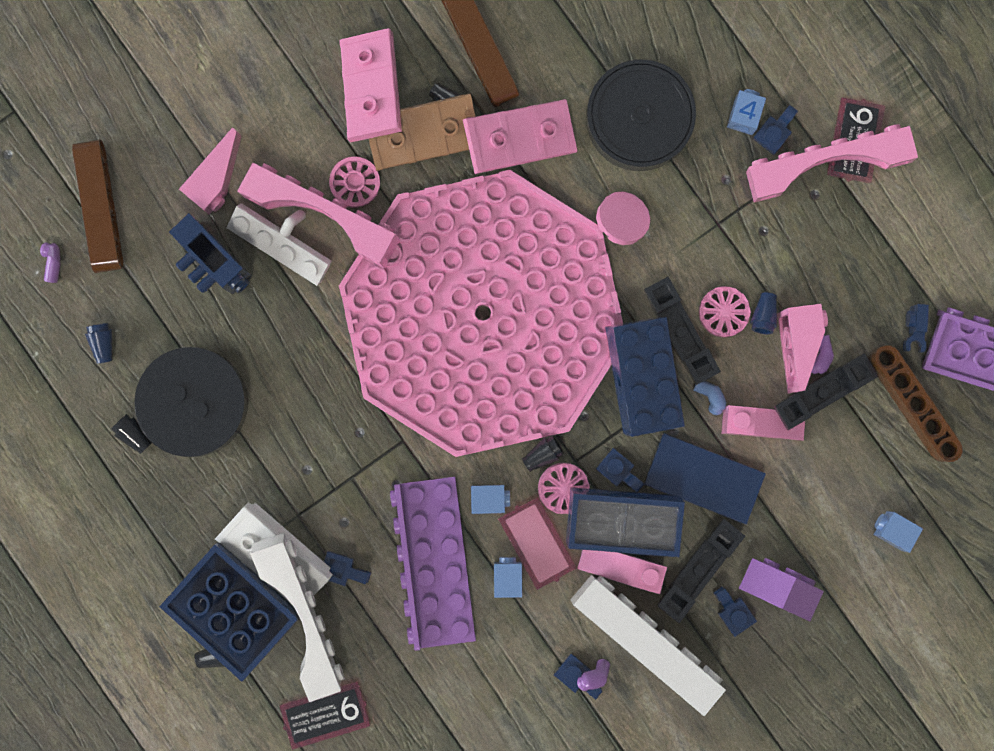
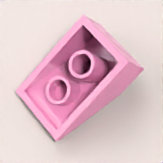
[777,304,828,394]

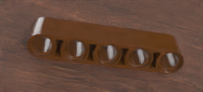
[441,0,519,108]
[72,139,124,273]
[868,346,963,462]

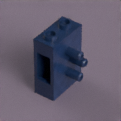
[169,213,252,295]

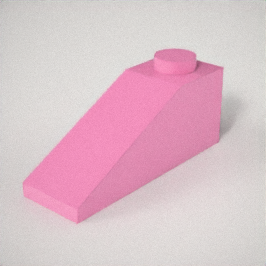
[179,127,241,215]
[721,405,805,441]
[577,550,667,594]

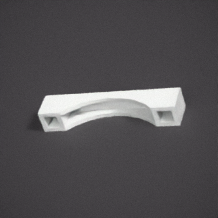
[250,533,345,702]

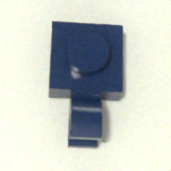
[753,105,798,155]
[903,304,929,353]
[596,448,644,493]
[324,551,371,586]
[713,586,757,637]
[554,653,602,700]

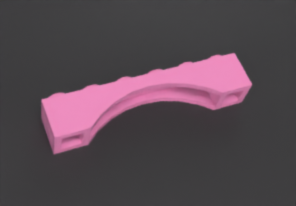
[746,124,918,203]
[237,163,400,269]

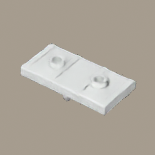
[215,502,333,604]

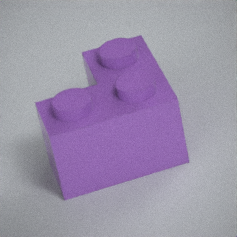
[739,558,824,621]

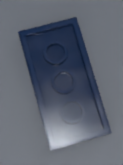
[644,434,766,525]

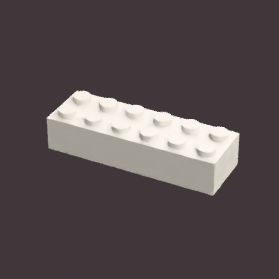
[570,575,726,716]

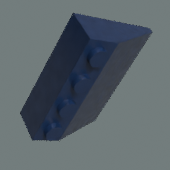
[159,543,300,682]

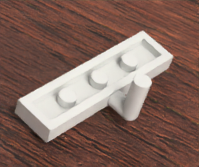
[227,203,332,286]

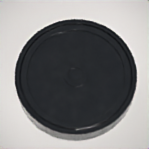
[586,59,696,171]
[134,347,248,457]

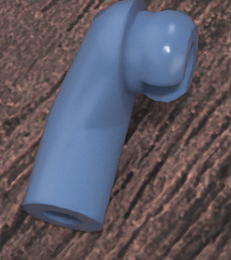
[693,381,727,415]

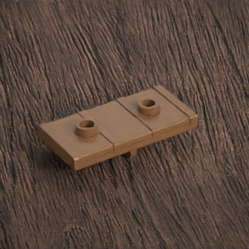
[369,93,475,171]

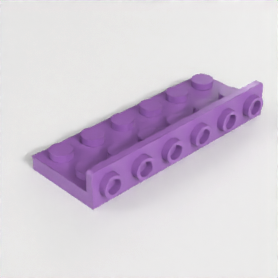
[922,307,994,391]
[390,477,476,651]

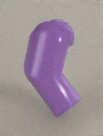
[40,242,61,283]
[811,335,834,374]
[577,659,610,691]

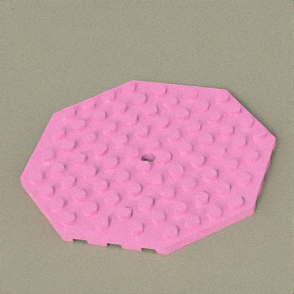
[339,170,623,457]

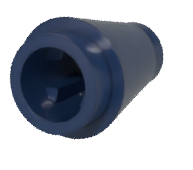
[750,292,777,335]
[85,323,113,364]

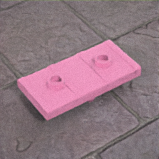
[340,28,402,143]
[463,99,577,174]

